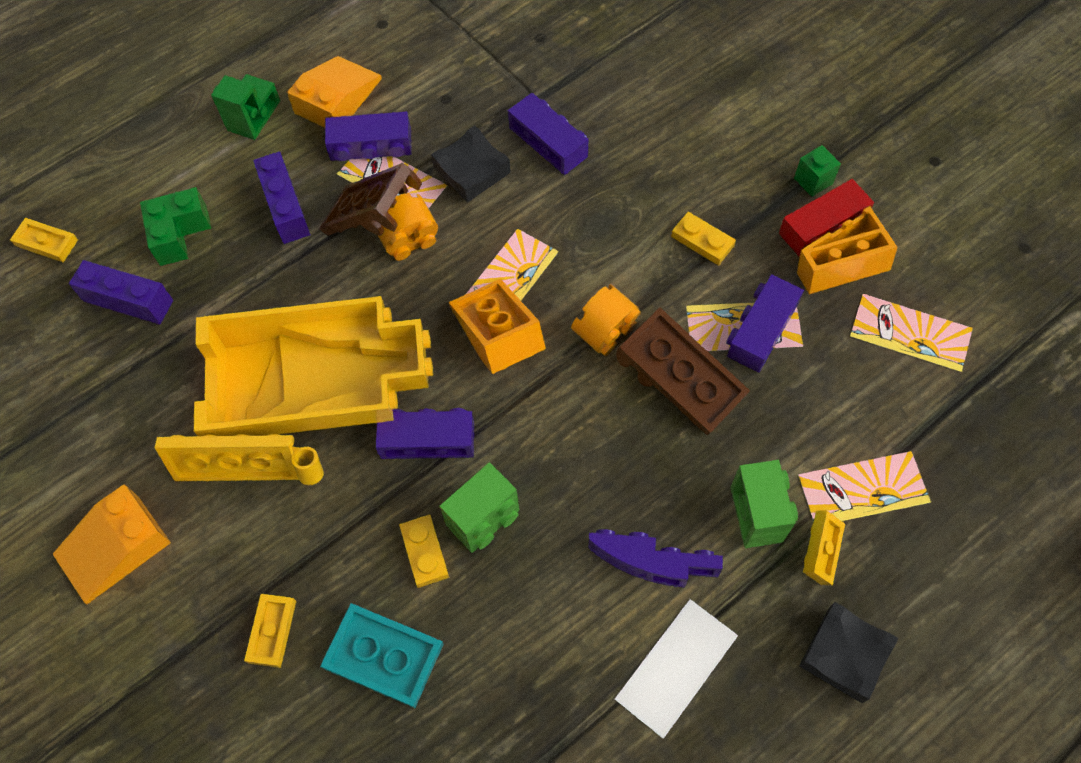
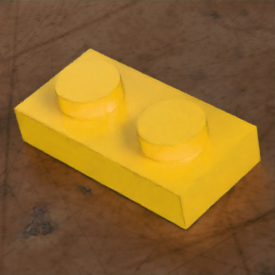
[671,212,736,266]
[10,218,78,263]
[803,510,845,585]
[399,515,449,588]
[244,594,296,668]

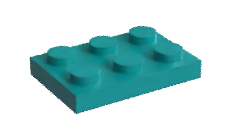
[320,603,444,708]

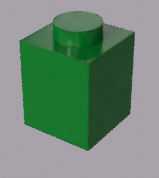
[794,145,841,197]

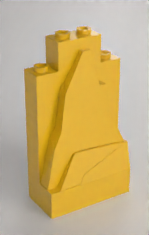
[194,296,433,436]

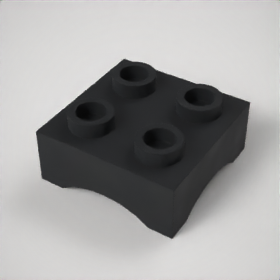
[431,125,511,203]
[799,602,898,703]

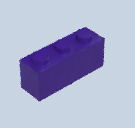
[508,93,589,175]
[325,112,412,161]
[253,151,311,244]
[69,260,173,325]
[726,274,804,373]
[376,408,474,459]

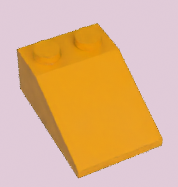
[287,56,382,128]
[449,279,546,374]
[53,484,171,604]

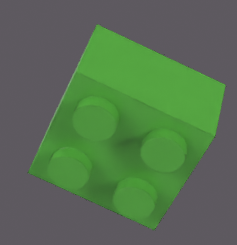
[730,460,798,548]
[440,462,519,553]

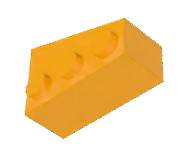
[797,206,898,294]

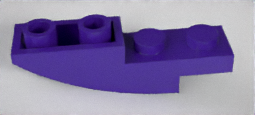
[588,529,723,588]

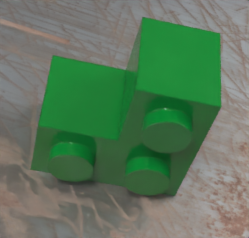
[211,74,281,140]
[140,187,211,266]

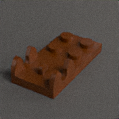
[319,163,422,236]
[616,307,750,436]

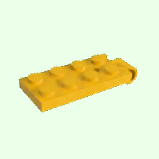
[155,434,324,485]

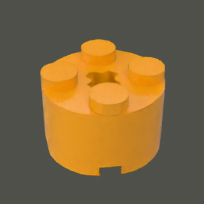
[378,193,438,261]
[571,284,641,356]

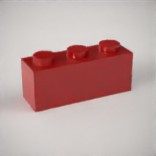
[779,178,874,258]

